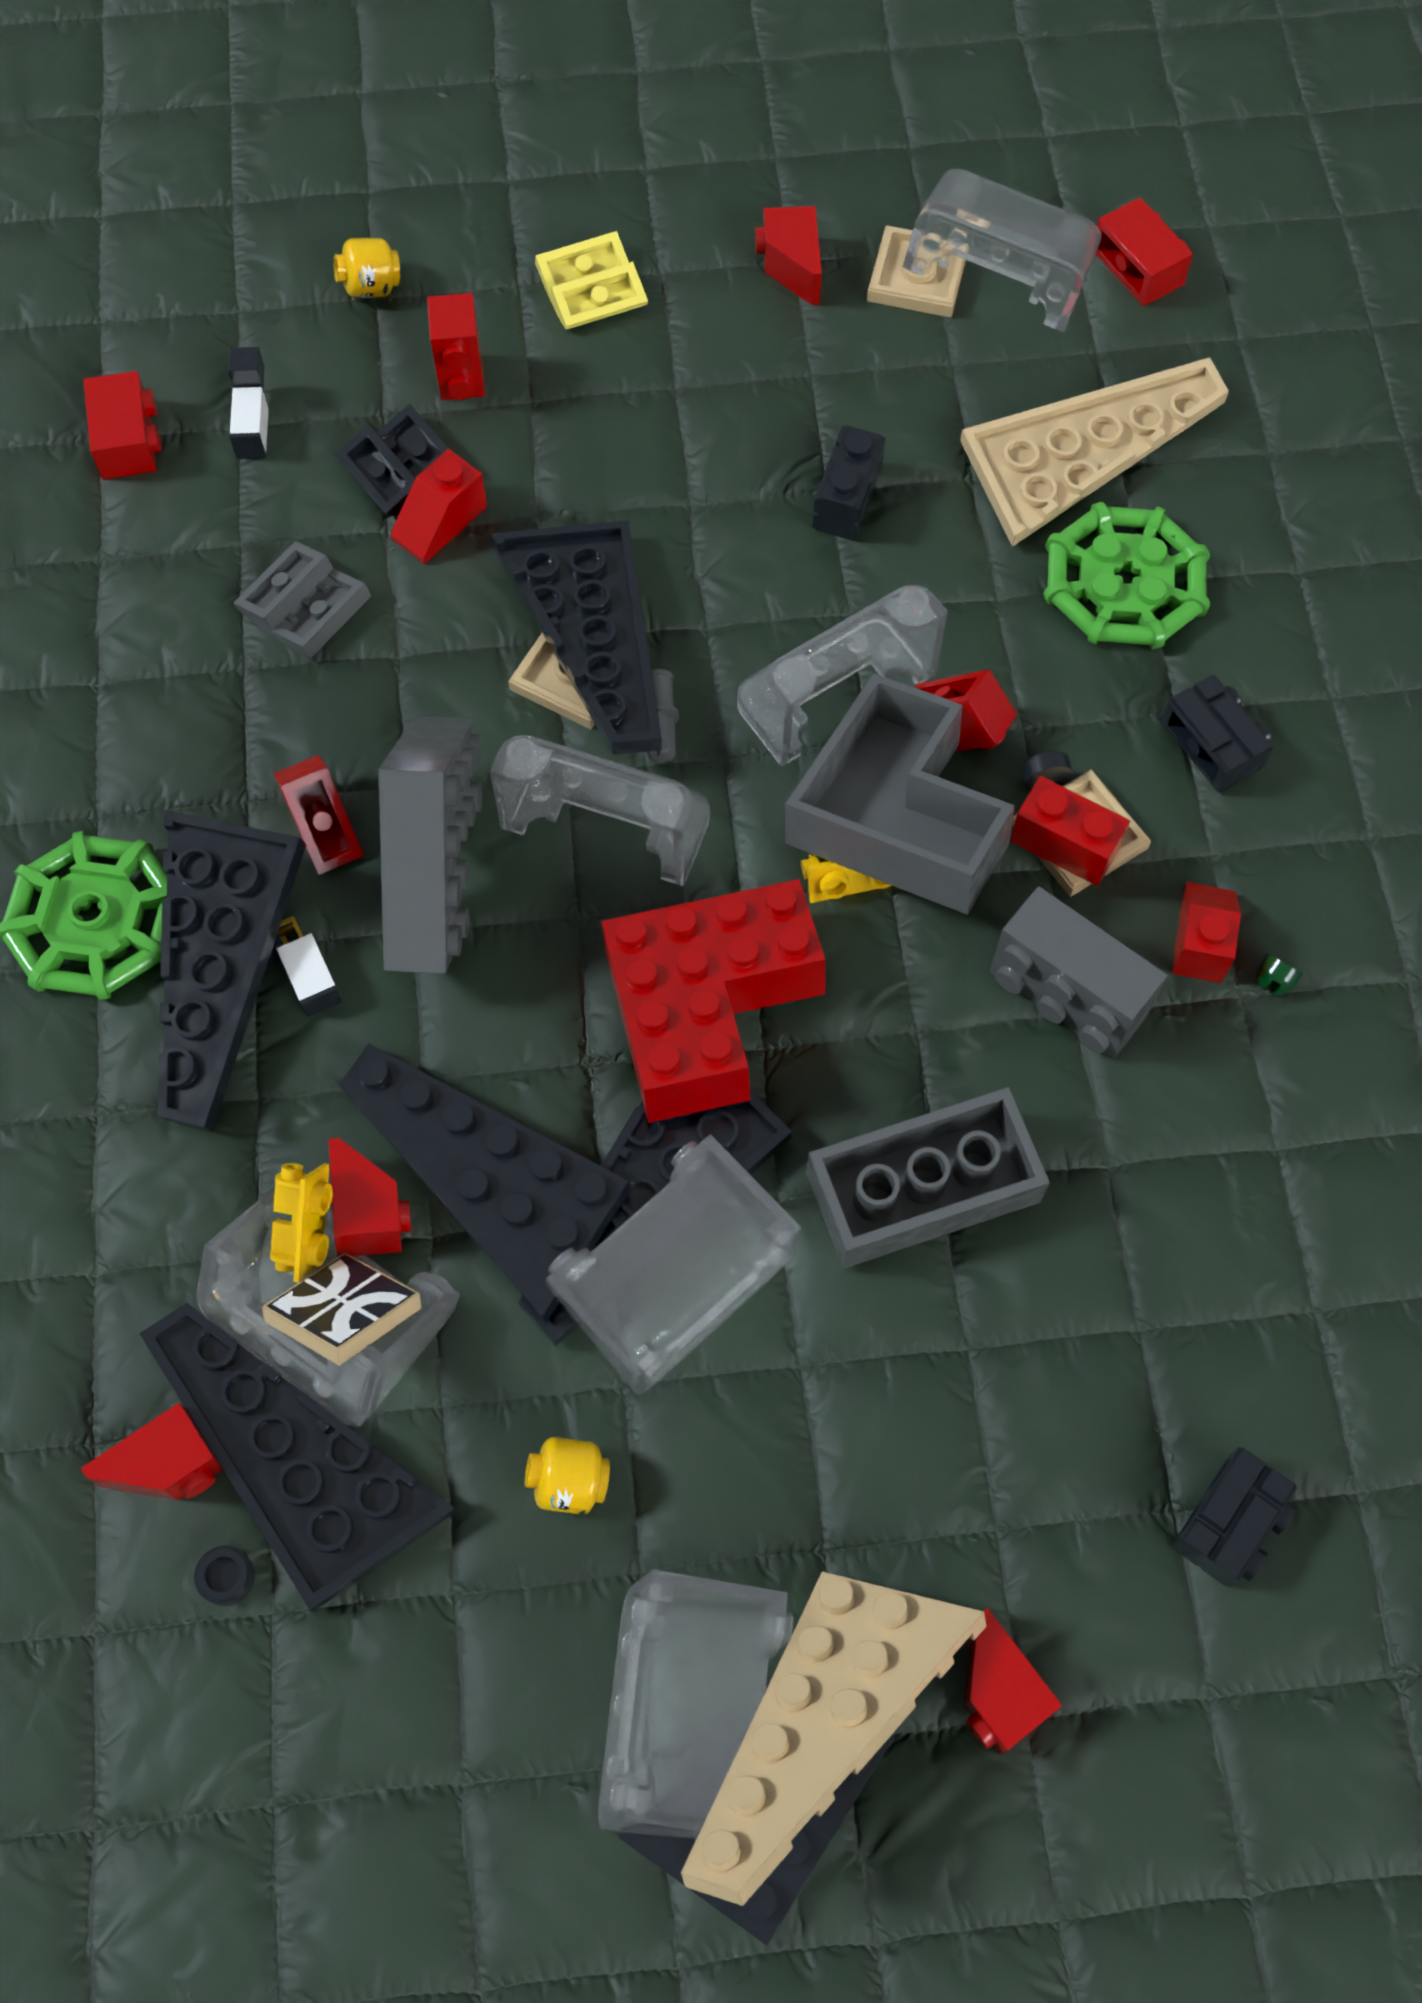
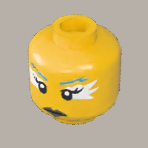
[334,238,400,298]
[525,1437,610,1515]

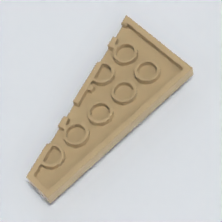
[960,357,1229,547]
[681,1572,986,1906]

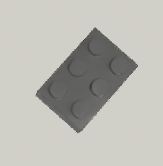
[989,886,1168,1060]

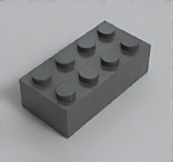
[806,1087,1050,1269]

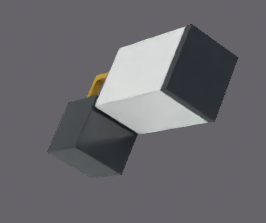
[228,347,269,459]
[267,916,342,1017]

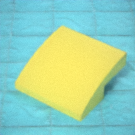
[535,231,648,330]

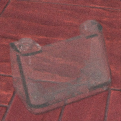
[902,169,1102,332]
[737,585,948,767]
[490,735,710,886]
[546,1134,801,1395]
[196,1187,460,1427]
[598,1569,793,1839]

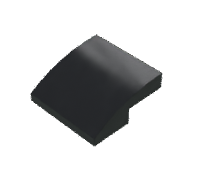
[335,404,449,518]

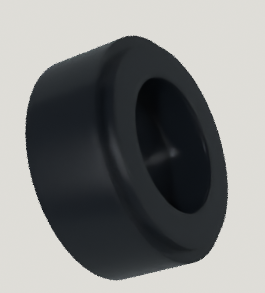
[1022,751,1073,790]
[194,1546,255,1606]

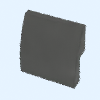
[233,541,371,659]

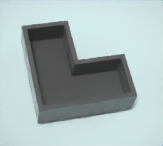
[785,673,1014,915]
[379,716,482,973]

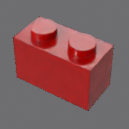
[1091,197,1193,307]
[427,293,485,400]
[83,370,162,480]
[1010,775,1131,886]

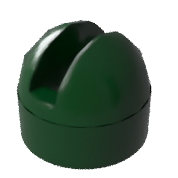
[1257,953,1303,996]

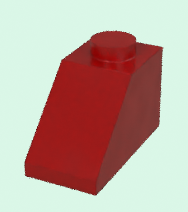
[755,206,822,305]
[390,449,487,564]
[915,669,1017,752]
[273,755,364,875]
[1171,882,1241,984]
[329,1138,411,1257]
[81,1403,223,1500]
[964,1608,1062,1754]

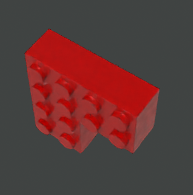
[601,879,825,1123]

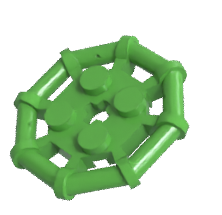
[1043,502,1210,650]
[0,830,167,1000]

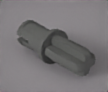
[648,669,679,764]

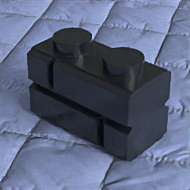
[812,425,886,540]
[1161,674,1274,793]
[1171,1447,1298,1587]

